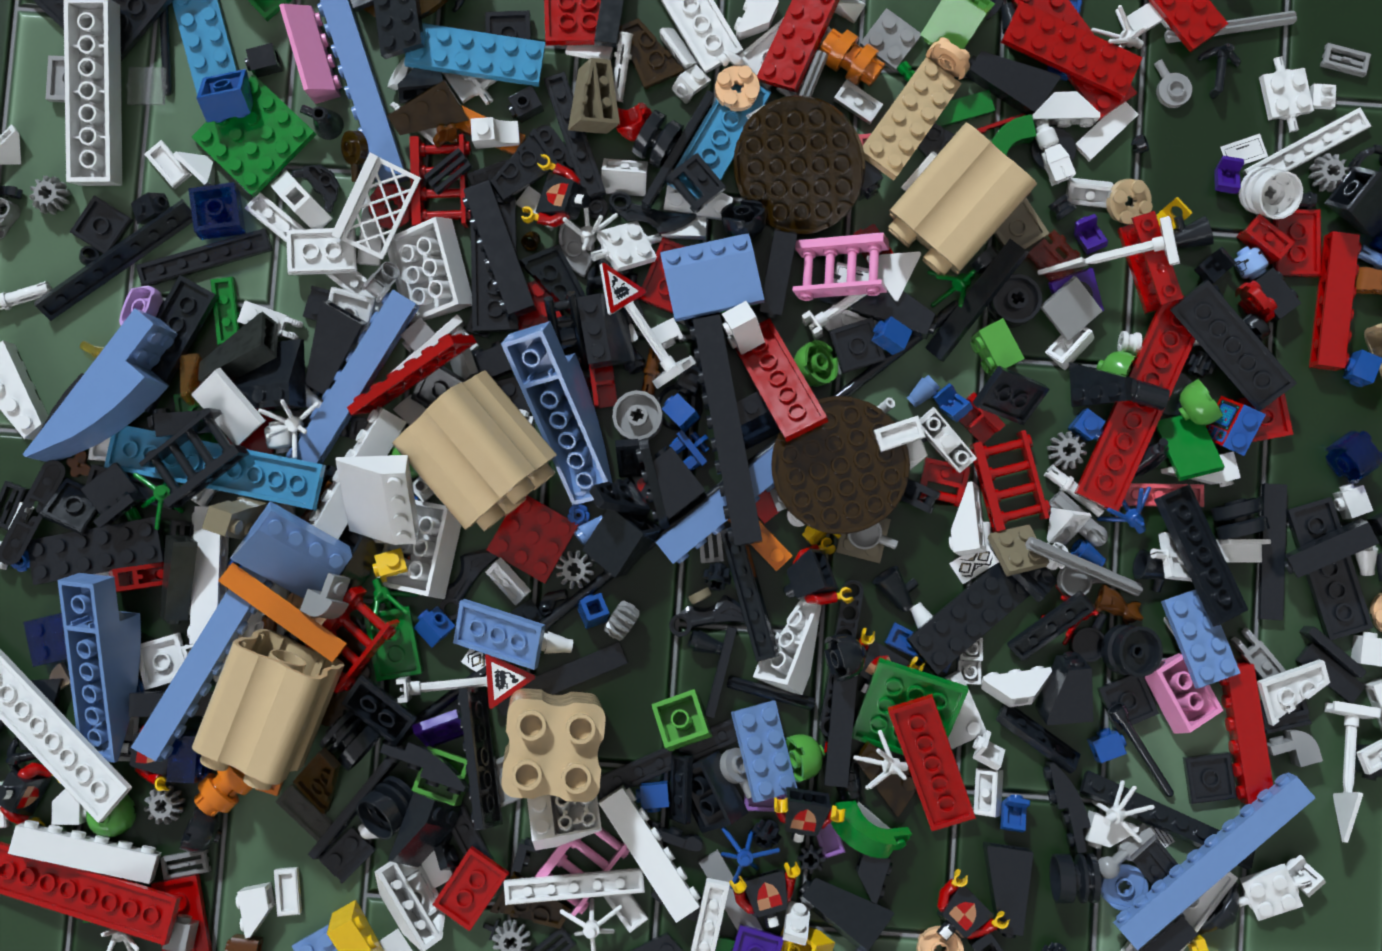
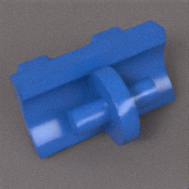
[669,430,709,471]

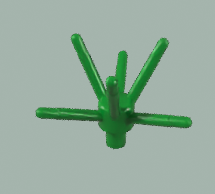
[927,270,975,307]
[133,473,183,530]
[362,578,419,630]

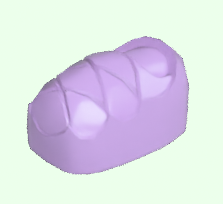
[119,286,163,325]

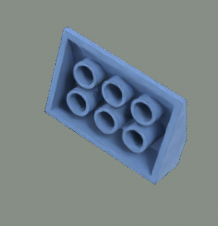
[660,233,765,322]
[230,501,352,599]

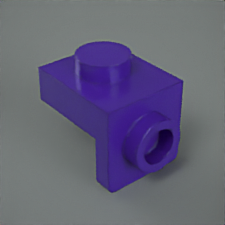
[1214,156,1244,194]
[1074,214,1108,255]

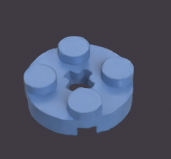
[1101,863,1148,911]

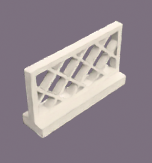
[331,152,421,260]

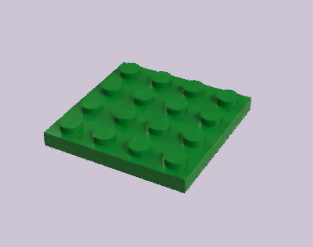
[191,74,317,198]
[852,657,968,755]

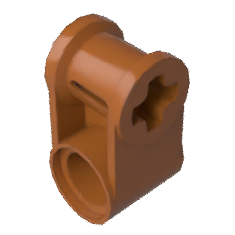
[1354,267,1382,295]

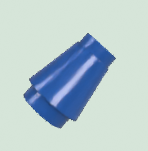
[1070,539,1106,567]

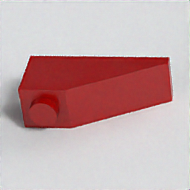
[109,562,164,593]

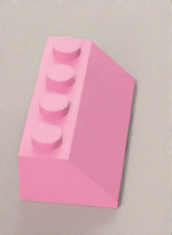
[279,4,342,104]

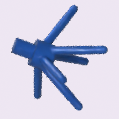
[1097,487,1151,534]
[721,827,780,889]

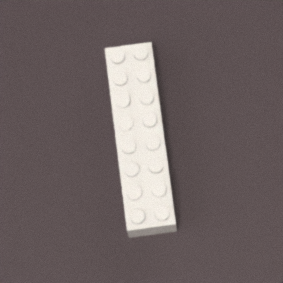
[64,0,122,186]

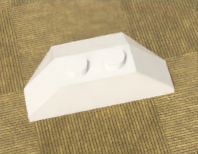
[375,862,445,951]

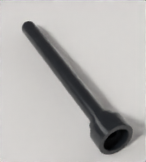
[159,4,172,96]
[1107,702,1174,797]

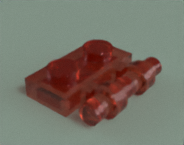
[1027,229,1080,282]

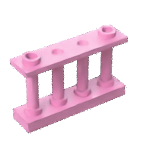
[793,232,889,301]
[534,828,630,916]

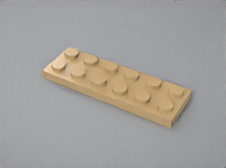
[863,57,962,181]

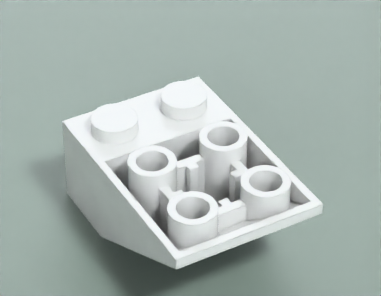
[527,795,602,851]

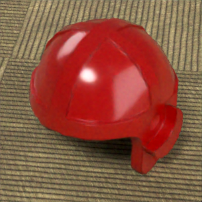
[616,103,652,141]

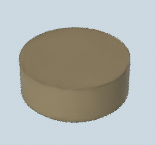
[688,587,712,604]

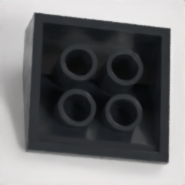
[234,339,306,411]

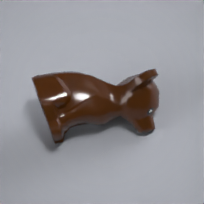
[1095,584,1143,625]

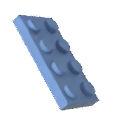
[1161,589,1240,689]
[453,599,545,670]
[731,700,797,803]

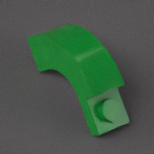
[991,114,1036,156]
[831,801,912,858]

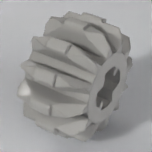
[1308,153,1350,193]
[29,176,71,215]
[1047,431,1087,470]
[556,550,594,589]
[604,600,639,641]
[144,785,186,825]
[492,920,532,951]

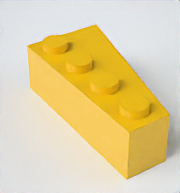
[327,900,384,951]

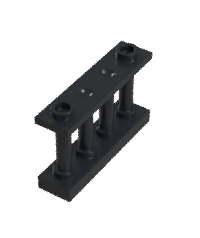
[139,408,249,508]

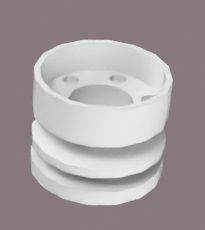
[1239,167,1303,219]

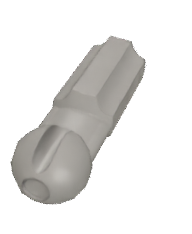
[1049,490,1108,547]
[1098,823,1157,879]

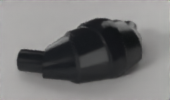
[1134,438,1169,477]
[836,752,869,810]
[1197,882,1240,935]

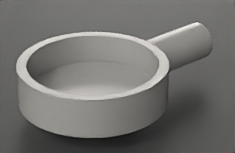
[1154,59,1192,108]
[847,523,898,550]
[1057,566,1104,597]
[720,748,752,799]

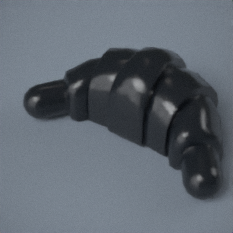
[291,164,340,213]

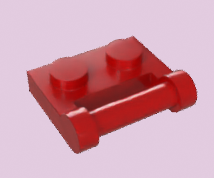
[919,457,970,507]

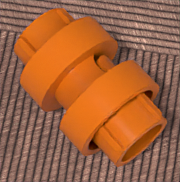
[819,28,885,87]
[194,765,253,817]

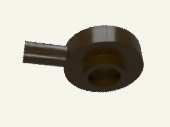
[341,130,368,182]

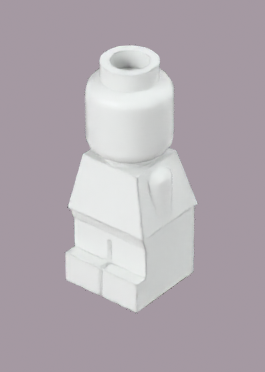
[1035,123,1076,186]

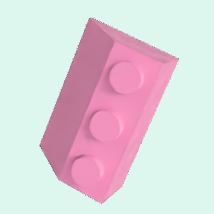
[1144,653,1224,734]

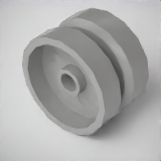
[612,390,664,440]

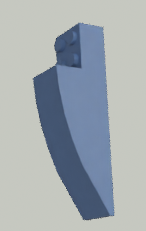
[23,308,178,462]
[501,321,612,505]
[58,573,141,763]

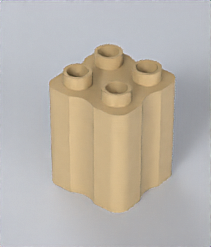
[888,122,1037,275]
[392,370,557,532]
[192,629,344,790]
[501,688,605,802]

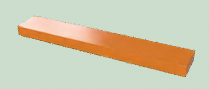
[218,562,347,663]

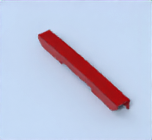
[977,113,1025,134]

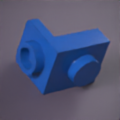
[933,383,973,422]
[1000,795,1030,833]

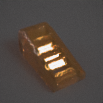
[180,353,203,405]

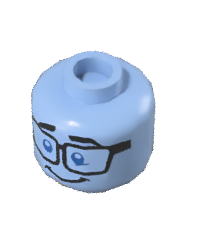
[1234,246,1269,281]

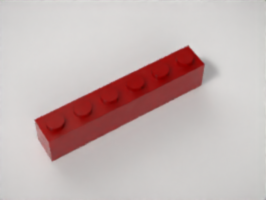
[1309,231,1361,371]
[1218,662,1273,805]

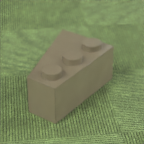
[568,58,620,134]
[202,496,277,540]

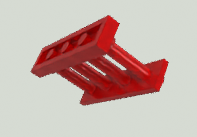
[410,134,471,228]
[1117,211,1183,314]
[969,430,1051,532]
[306,586,400,693]

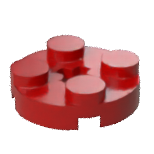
[368,184,412,230]
[1235,281,1278,323]

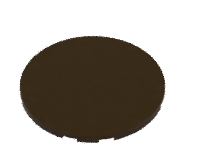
[734,95,865,234]
[771,396,910,534]

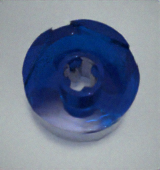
[1325,431,1382,484]

